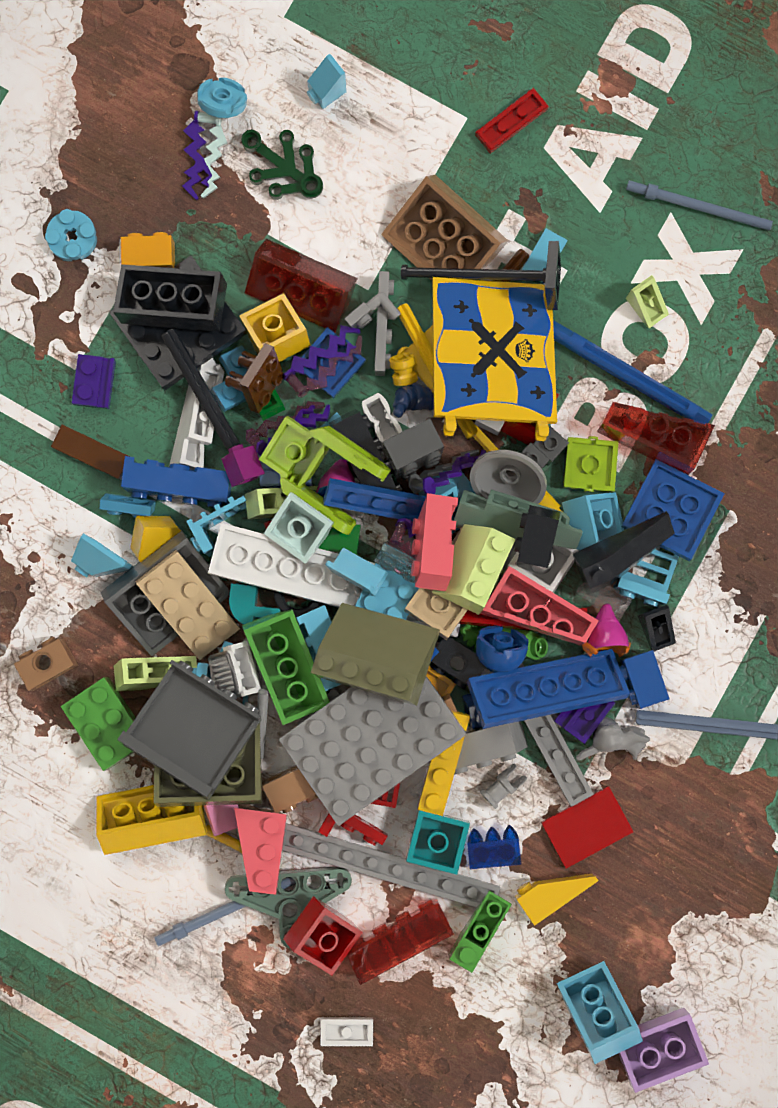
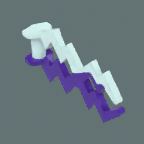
[182,110,228,200]

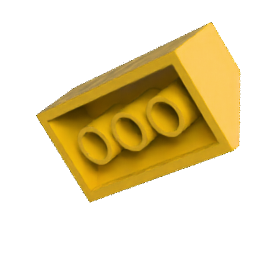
[96,785,206,855]

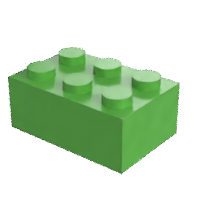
[61,677,136,771]

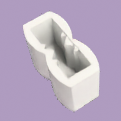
[362,393,402,447]

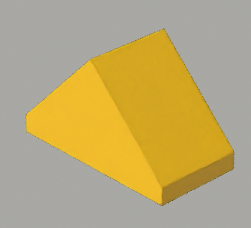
[130,516,181,562]

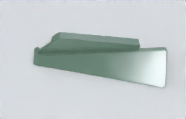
[454,489,583,549]

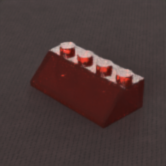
[244,239,358,332]
[347,898,454,985]

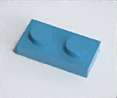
[100,493,156,518]

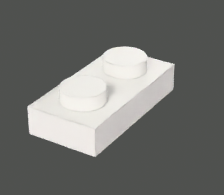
[321,1017,373,1046]

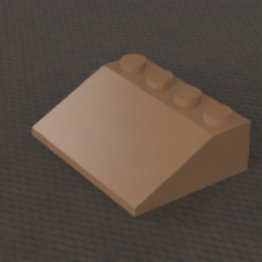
[381,175,509,280]

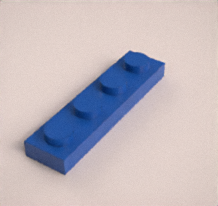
[323,478,426,522]

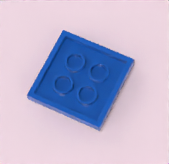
[621,459,725,562]

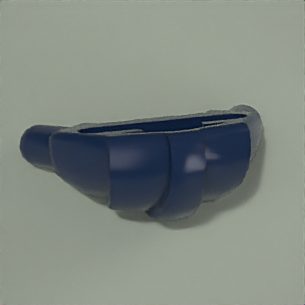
[393,382,434,418]

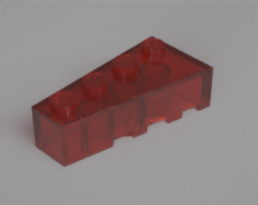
[597,402,715,475]

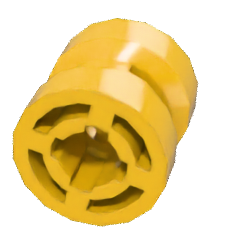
[389,353,418,386]

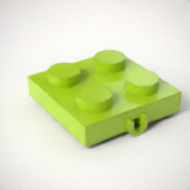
[563,436,619,493]

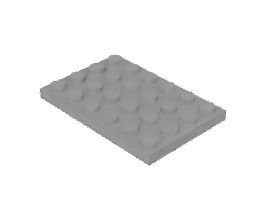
[279,676,467,826]

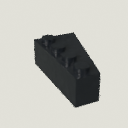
[329,409,404,517]

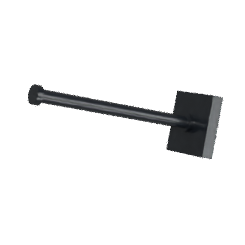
[401,241,562,310]

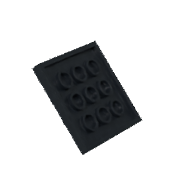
[109,255,247,391]

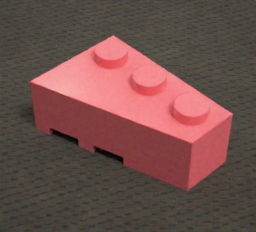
[234,808,287,895]

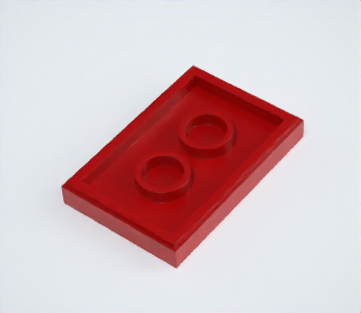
[541,786,634,869]

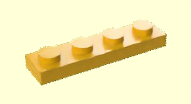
[417,711,470,816]

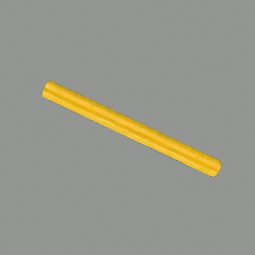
[397,303,478,439]

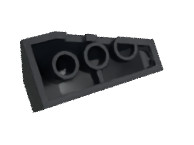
[573,511,675,595]

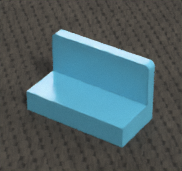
[325,548,388,596]

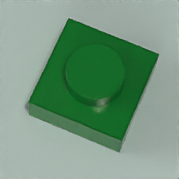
[259,389,285,421]

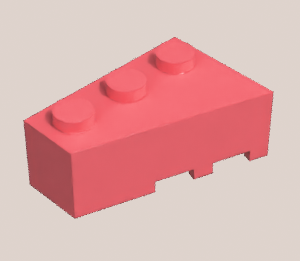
[411,493,458,591]

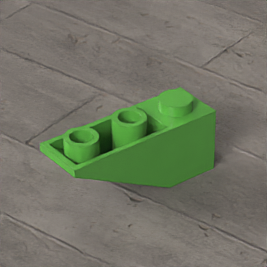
[448,890,512,973]

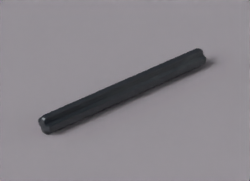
[161,329,241,453]

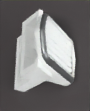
[208,641,268,698]

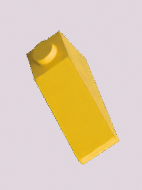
[515,874,598,926]

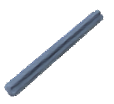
[636,710,778,740]

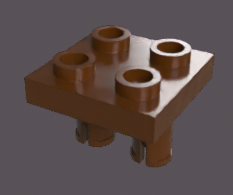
[225,343,283,414]

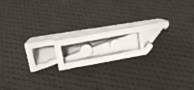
[170,358,224,470]

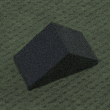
[637,605,676,652]

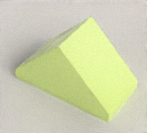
[626,275,669,328]

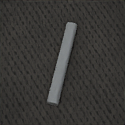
[257,689,269,759]

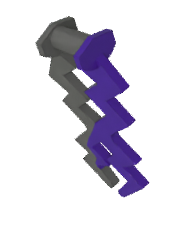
[409,449,486,496]

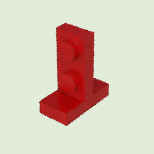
[318,813,388,846]

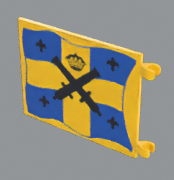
[432,277,557,441]

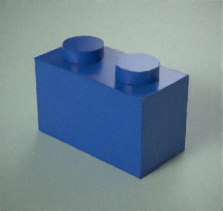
[619,650,670,709]

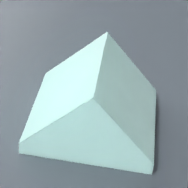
[264,492,333,564]

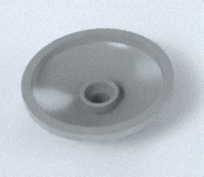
[470,450,547,504]

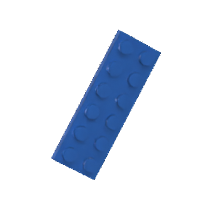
[467,649,630,729]

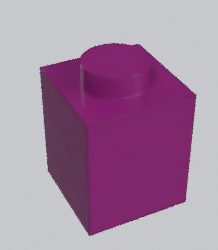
[221,444,265,487]

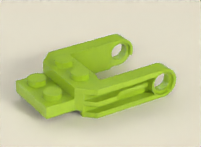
[259,416,391,535]

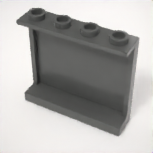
[117,660,261,800]

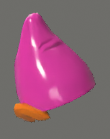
[582,604,631,657]

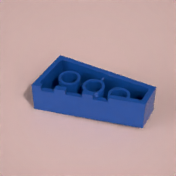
[121,456,232,508]

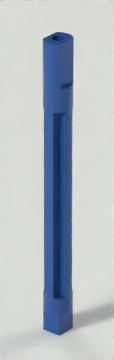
[553,320,713,429]

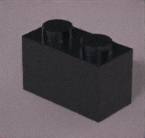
[514,505,560,568]

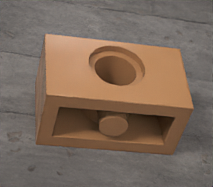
[14,637,79,691]

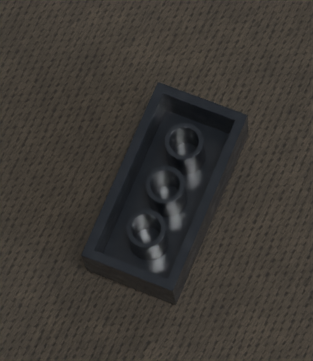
[113,264,227,332]

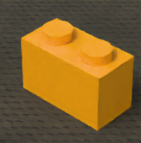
[121,232,175,268]

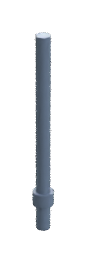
[626,180,773,231]
[154,877,296,947]

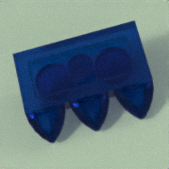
[467,825,521,870]

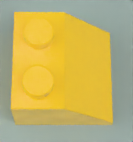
[239,293,311,362]

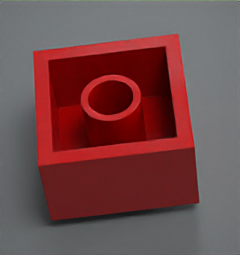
[283,896,363,976]

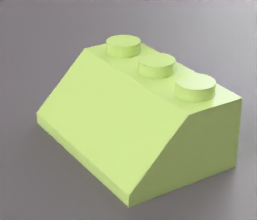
[432,524,516,615]

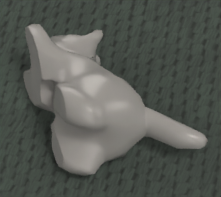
[576,717,650,761]

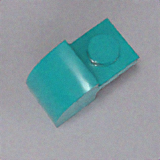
[229,584,282,624]

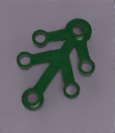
[241,129,323,200]

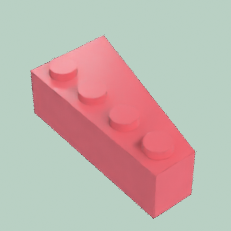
[480,566,599,645]

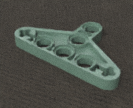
[225,867,352,948]

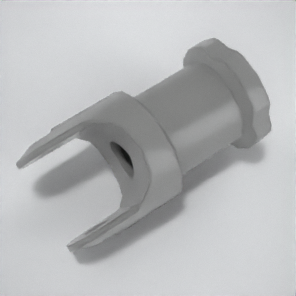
[480,763,527,809]

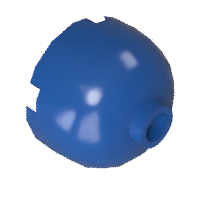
[476,626,529,673]

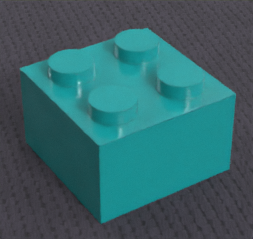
[406,810,470,875]

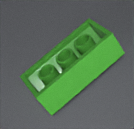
[242,609,330,725]

